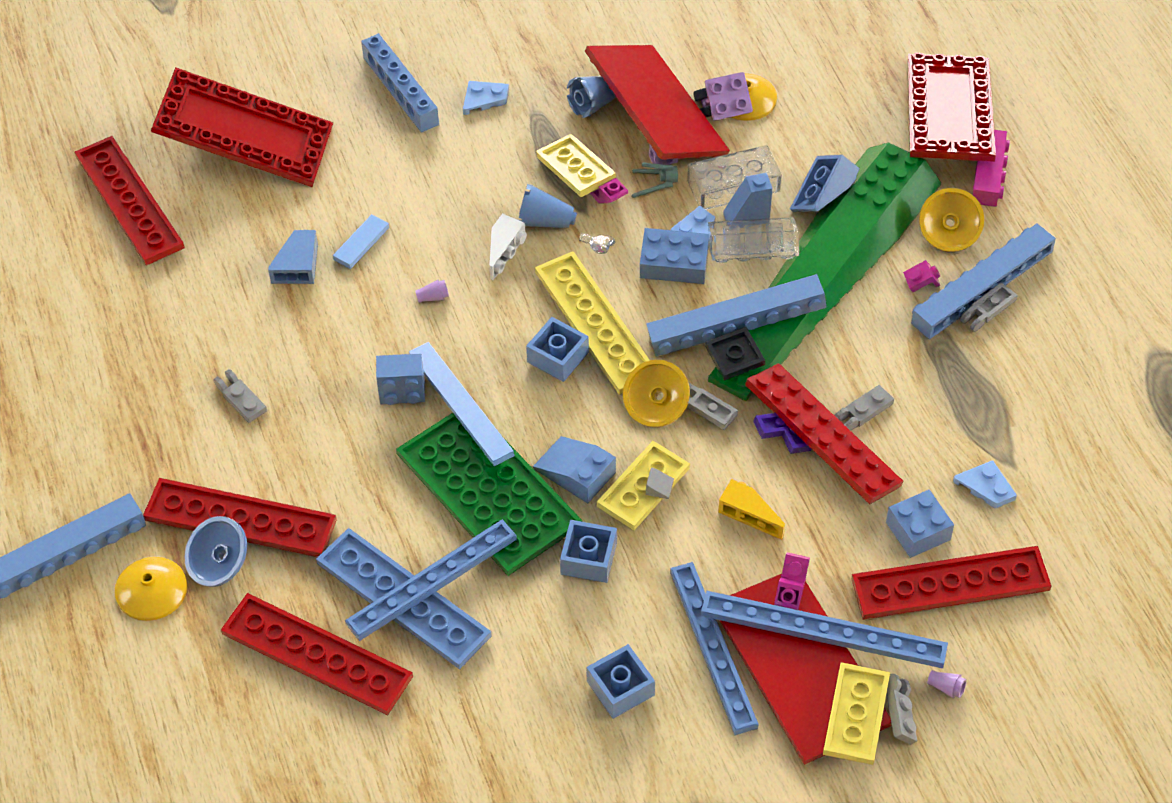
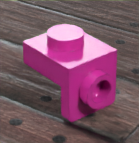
[903,260,941,292]

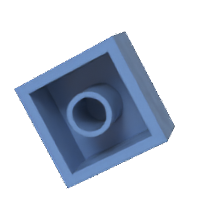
[526,317,589,382]
[376,353,425,405]
[886,490,954,558]
[560,520,617,583]
[586,644,655,719]

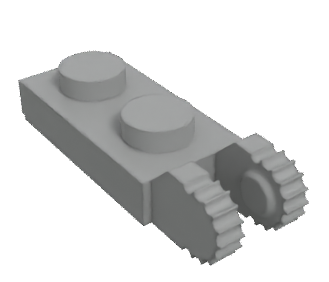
[960,283,1018,332]
[213,369,267,423]
[687,383,738,430]
[835,385,894,431]
[886,673,917,745]

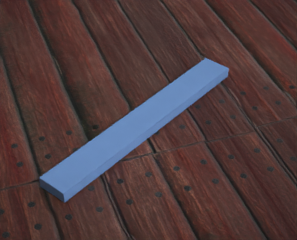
[345,519,517,641]
[670,562,759,735]

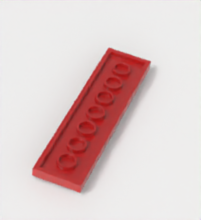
[74,136,185,266]
[745,363,904,505]
[143,478,337,557]
[851,546,1052,620]
[221,593,413,716]

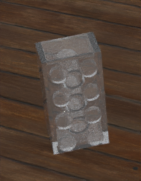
[687,145,782,210]
[708,217,799,263]

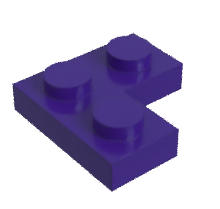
[753,413,812,454]

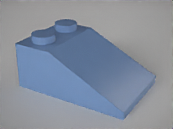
[789,155,860,212]
[533,436,616,503]

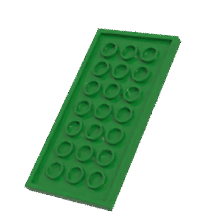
[396,413,583,576]

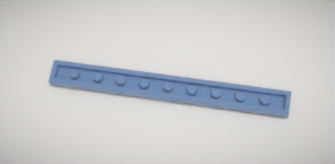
[701,591,948,669]

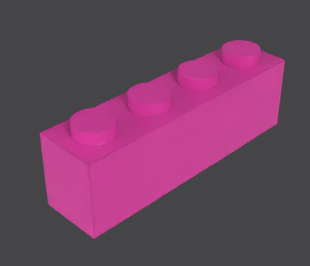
[972,130,1010,207]

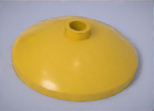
[731,73,777,121]
[919,188,984,252]
[623,360,690,427]
[115,557,187,621]

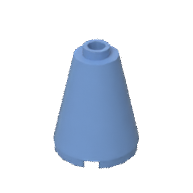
[567,76,616,118]
[517,184,577,228]

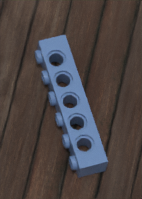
[361,33,439,133]

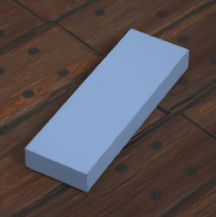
[333,214,389,269]

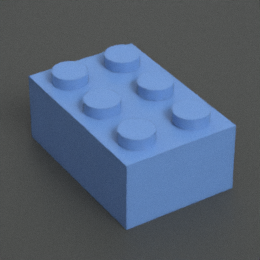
[640,228,709,284]

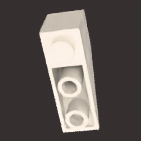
[490,213,527,280]

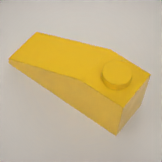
[718,479,785,540]

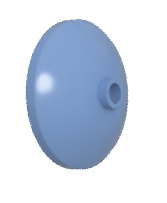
[185,516,247,587]

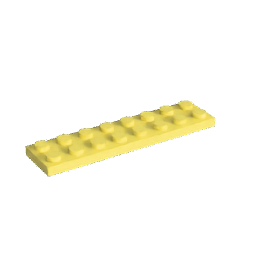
[535,251,649,395]

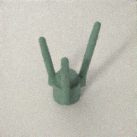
[632,162,678,198]

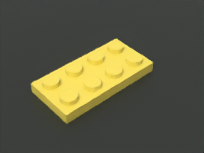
[536,134,616,197]
[597,441,690,530]
[823,663,890,765]

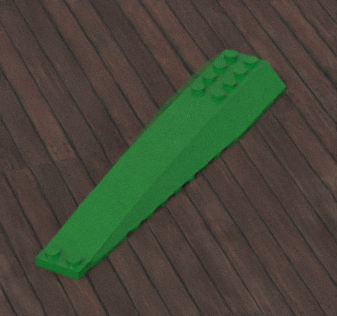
[708,142,941,401]

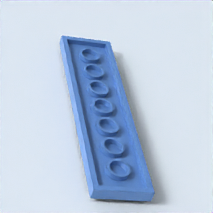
[316,528,492,669]

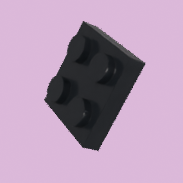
[705,327,765,381]

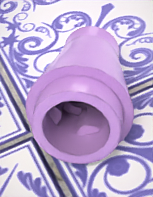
[415,279,449,303]
[927,670,966,698]

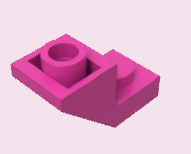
[590,178,628,204]
[774,552,810,610]

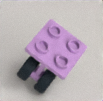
[693,72,753,121]

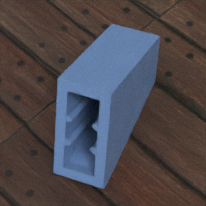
[723,173,773,229]
[268,230,318,284]

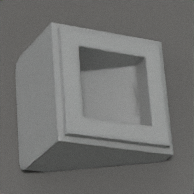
[646,468,674,499]

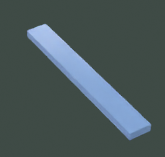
[409,342,514,466]

